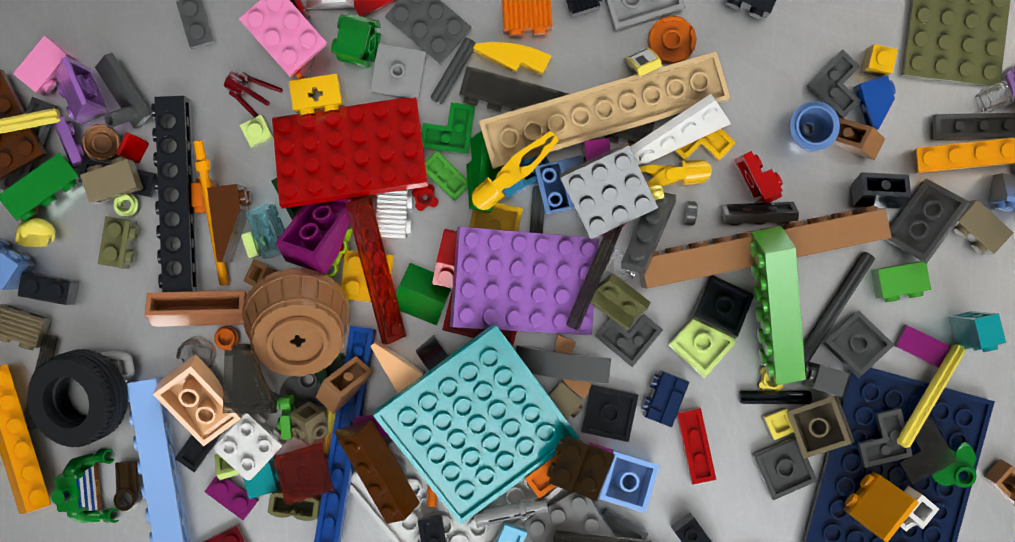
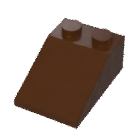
[207,184,252,263]

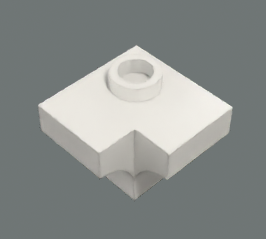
[900,486,939,532]

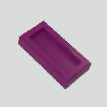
[894,325,951,368]

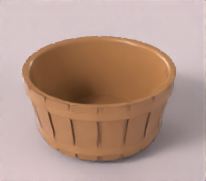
[242,268,350,377]

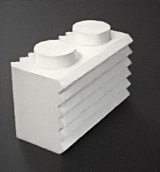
[376,190,413,239]

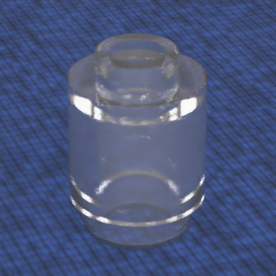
[975,81,1014,112]

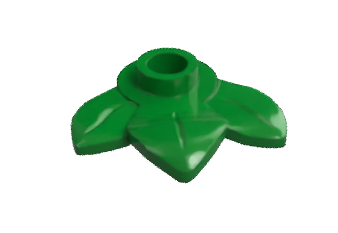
[931,442,977,488]

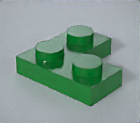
[422,102,475,155]

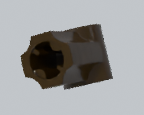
[113,461,143,511]

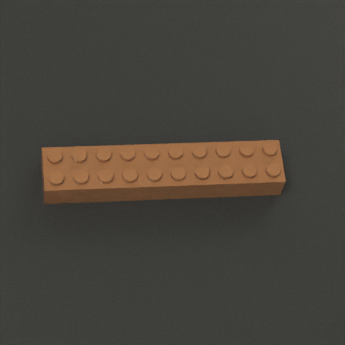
[639,205,892,289]

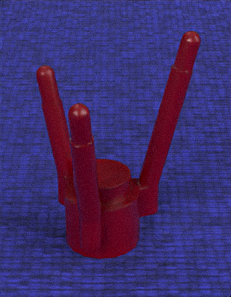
[224,70,283,118]

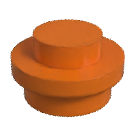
[214,326,239,350]

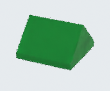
[392,263,452,326]

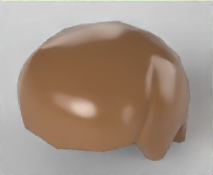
[82,124,121,161]

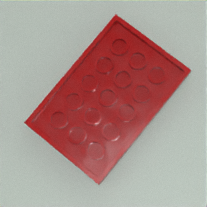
[272,97,429,209]

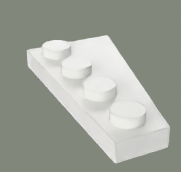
[630,94,731,166]

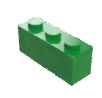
[0,152,78,222]

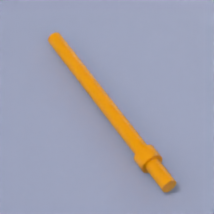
[193,140,229,286]

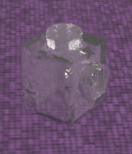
[603,248,636,281]

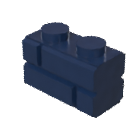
[641,370,690,427]

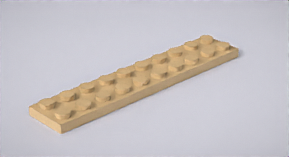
[479,51,731,169]

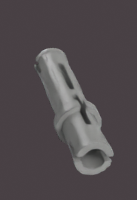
[474,496,549,528]

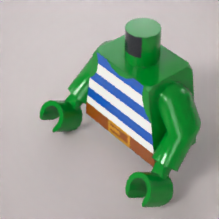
[51,448,119,524]

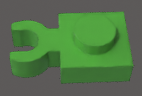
[277,394,295,440]

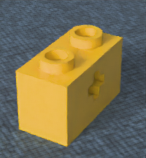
[289,74,344,116]

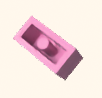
[13,36,75,96]

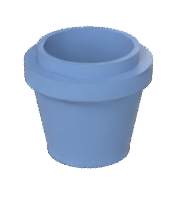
[789,101,840,151]

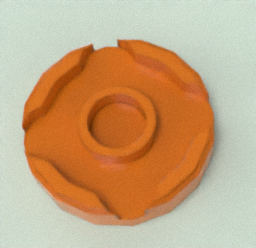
[647,15,697,65]

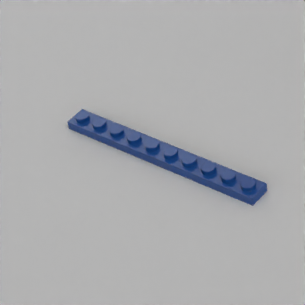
[314,326,376,542]

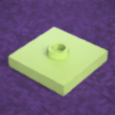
[668,318,736,378]

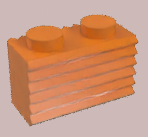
[502,0,552,37]

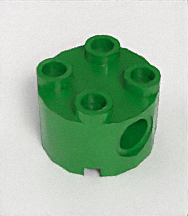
[331,13,381,68]

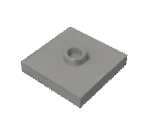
[370,43,427,101]

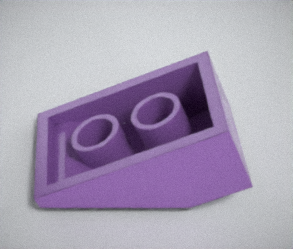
[56,56,110,124]

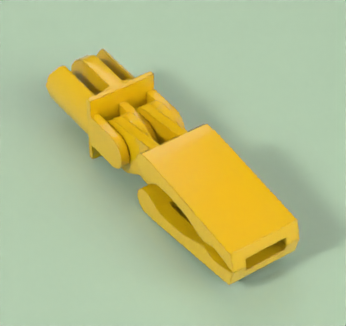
[472,131,559,210]
[640,160,712,187]

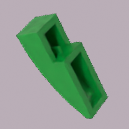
[466,131,501,213]

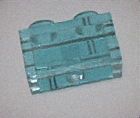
[245,204,285,259]

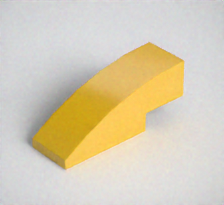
[473,42,552,77]

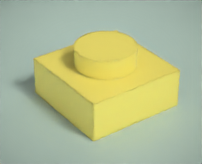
[763,408,794,440]

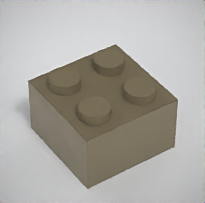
[787,396,855,459]

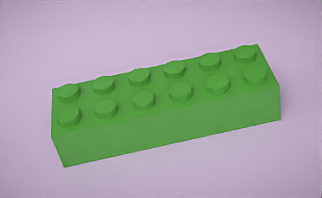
[749,226,806,385]

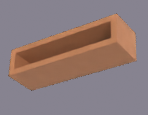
[144,291,247,327]

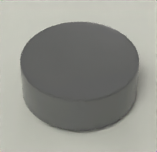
[684,201,698,226]

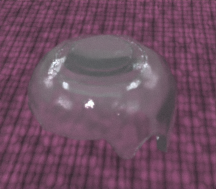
[176,336,217,368]

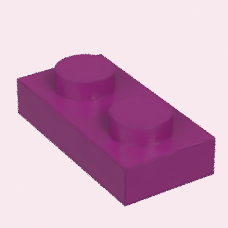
[204,476,259,521]

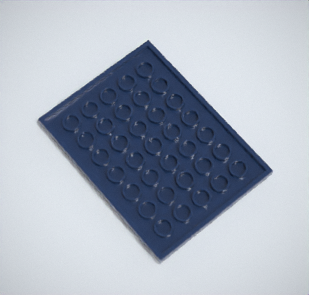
[803,368,995,542]

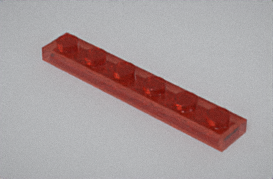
[346,196,406,344]

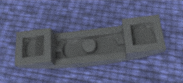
[516,345,611,383]

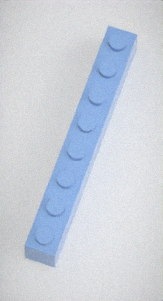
[127,377,190,542]

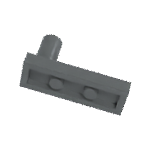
[95,52,152,128]

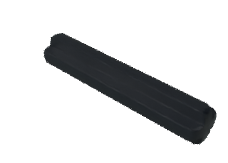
[739,391,812,404]

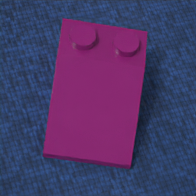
[275,198,356,274]

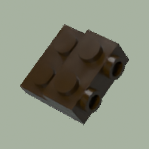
[547,436,616,502]

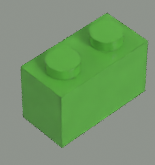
[871,261,931,302]

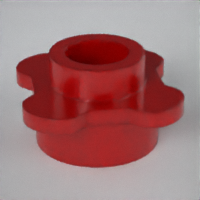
[411,184,439,211]

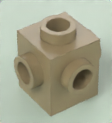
[290,401,329,446]

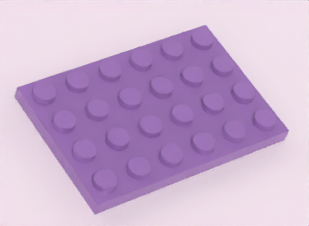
[450,227,599,335]

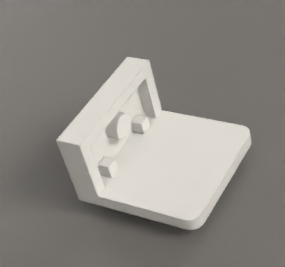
[215,410,287,480]

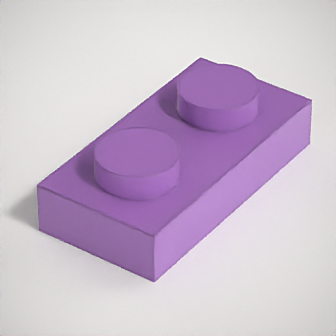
[54,115,85,168]

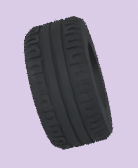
[27,349,128,447]

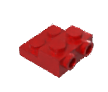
[734,151,783,204]

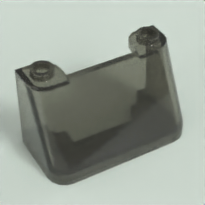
[223,344,280,414]

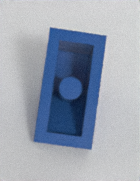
[853,75,896,130]

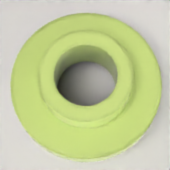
[113,193,139,217]

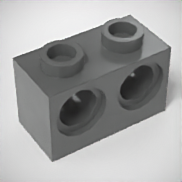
[802,361,849,397]

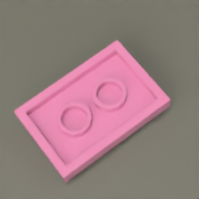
[239,0,328,77]

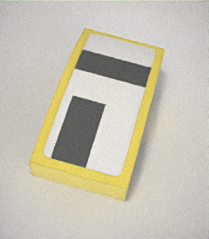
[624,47,662,76]

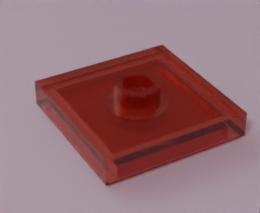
[273,443,335,506]

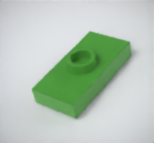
[425,150,468,201]

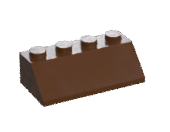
[334,419,420,524]

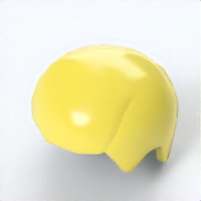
[15,218,56,247]

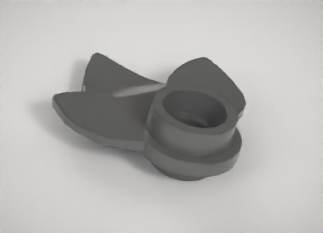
[279,373,324,409]

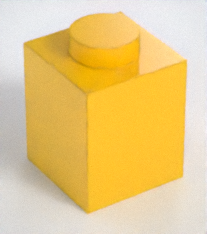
[860,44,898,77]

